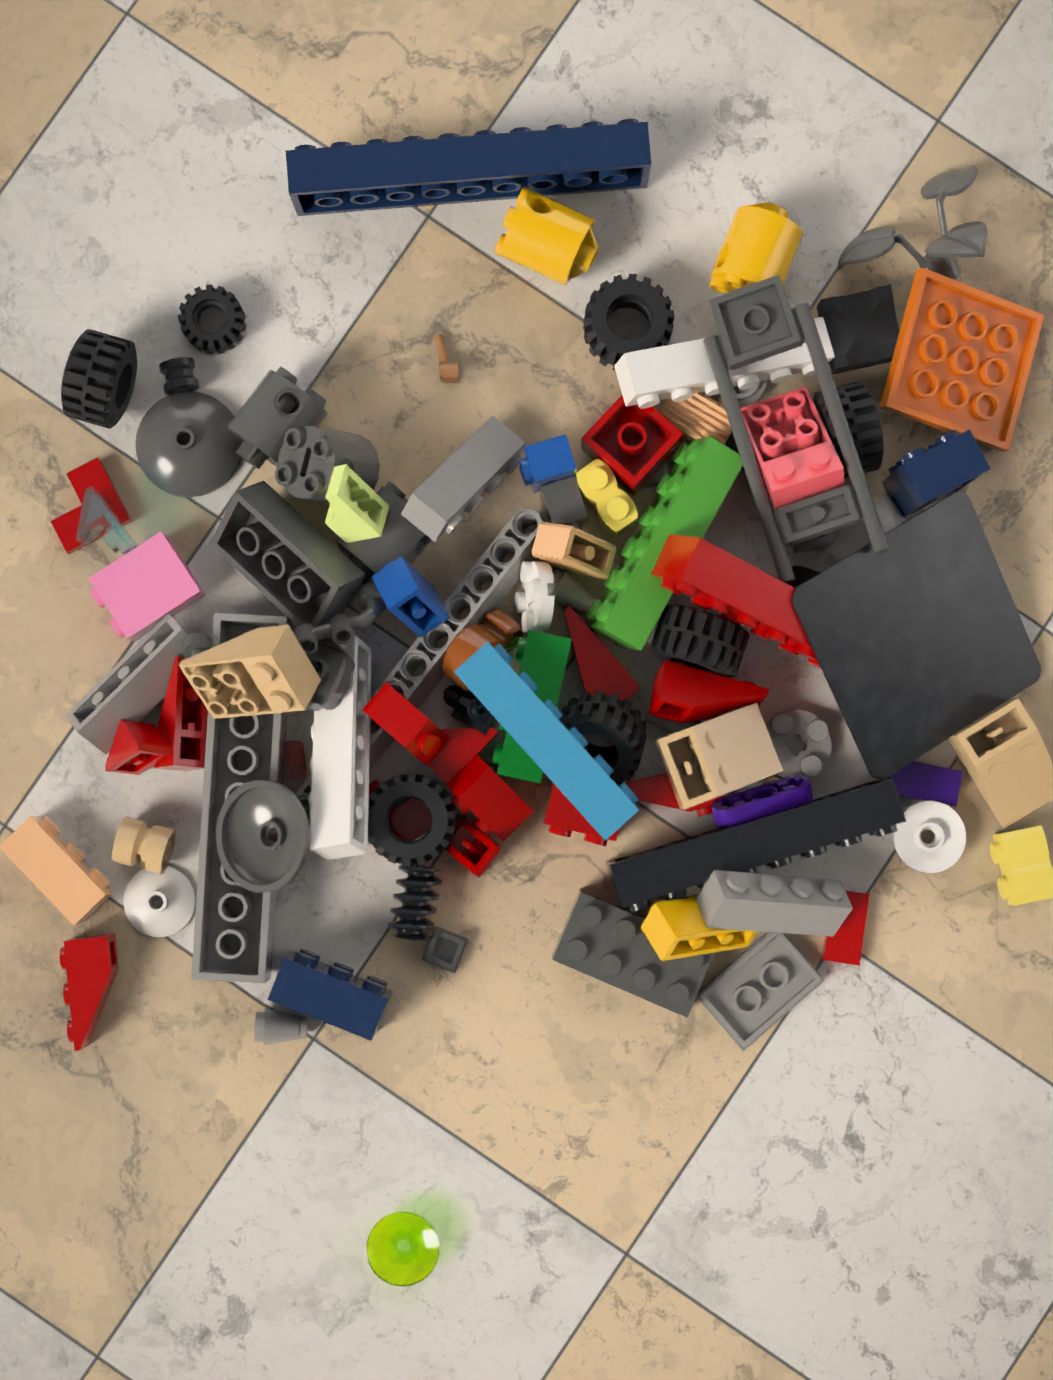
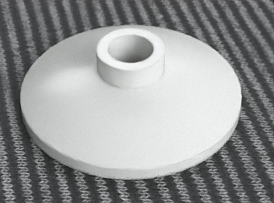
[893,801,966,873]
[123,866,196,937]

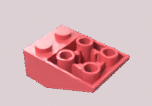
[740,386,845,511]

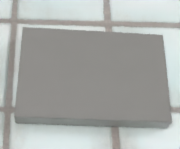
[696,932,824,1051]

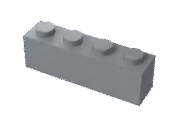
[401,415,526,542]
[66,613,192,755]
[696,870,853,937]

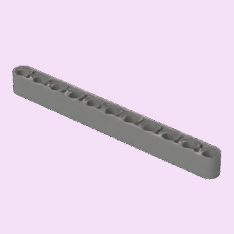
[295,508,545,827]

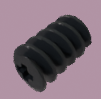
[388,865,443,942]

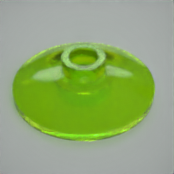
[366,1211,439,1286]

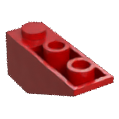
[648,660,769,724]
[60,933,119,1051]

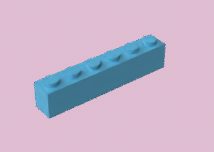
[454,642,639,840]

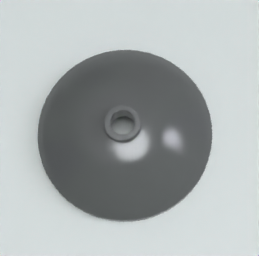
[135,391,243,498]
[216,780,310,893]

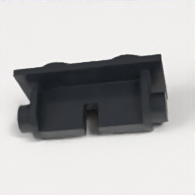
[443,685,497,735]

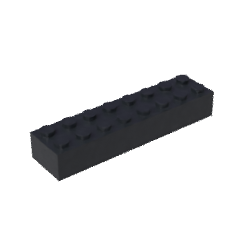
[606,779,906,912]

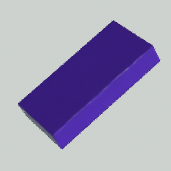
[886,761,963,806]

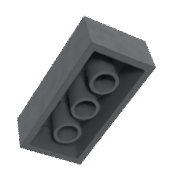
[210,481,366,627]
[552,890,714,1018]

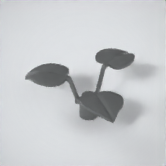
[838,165,988,280]

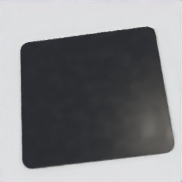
[791,492,1041,779]

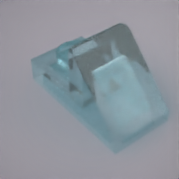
[77,486,138,555]

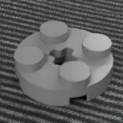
[765,709,832,778]

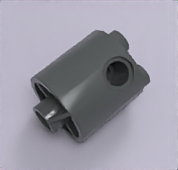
[227,366,328,470]
[275,426,380,502]
[336,482,432,585]

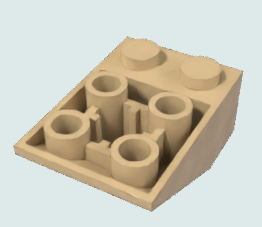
[179,625,321,719]
[948,698,1053,829]
[654,703,783,810]

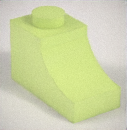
[325,464,389,543]

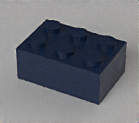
[882,429,990,517]
[267,949,393,1041]

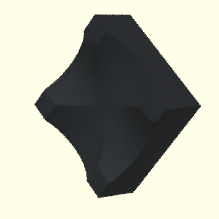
[816,284,900,375]

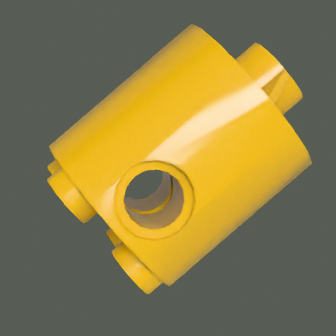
[494,186,599,286]
[709,202,803,294]

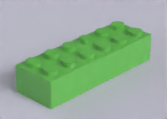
[587,436,743,651]

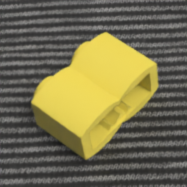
[576,459,638,538]
[989,825,1053,906]

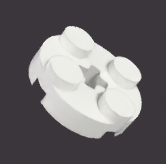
[514,561,555,633]

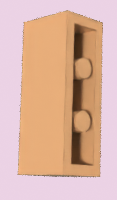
[0,816,113,925]

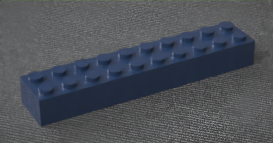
[286,118,651,216]

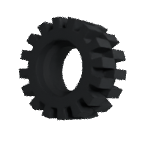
[178,285,246,355]

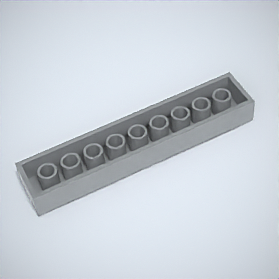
[191,613,292,983]

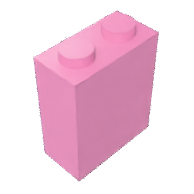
[88,531,206,641]

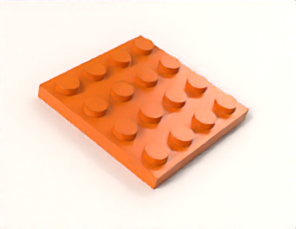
[879,268,1045,452]

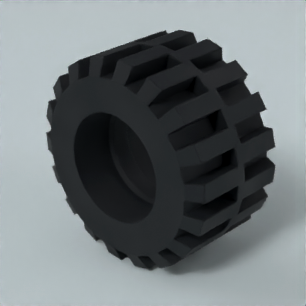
[583,274,675,370]
[61,329,137,429]
[813,381,884,478]
[650,605,750,678]
[559,690,647,787]
[368,774,457,866]

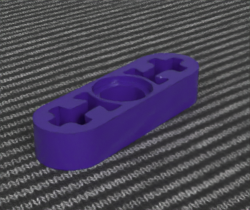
[712,775,813,827]

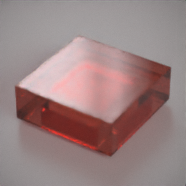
[285,740,307,778]

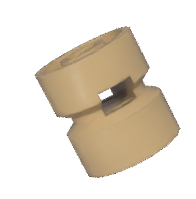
[111,816,176,875]

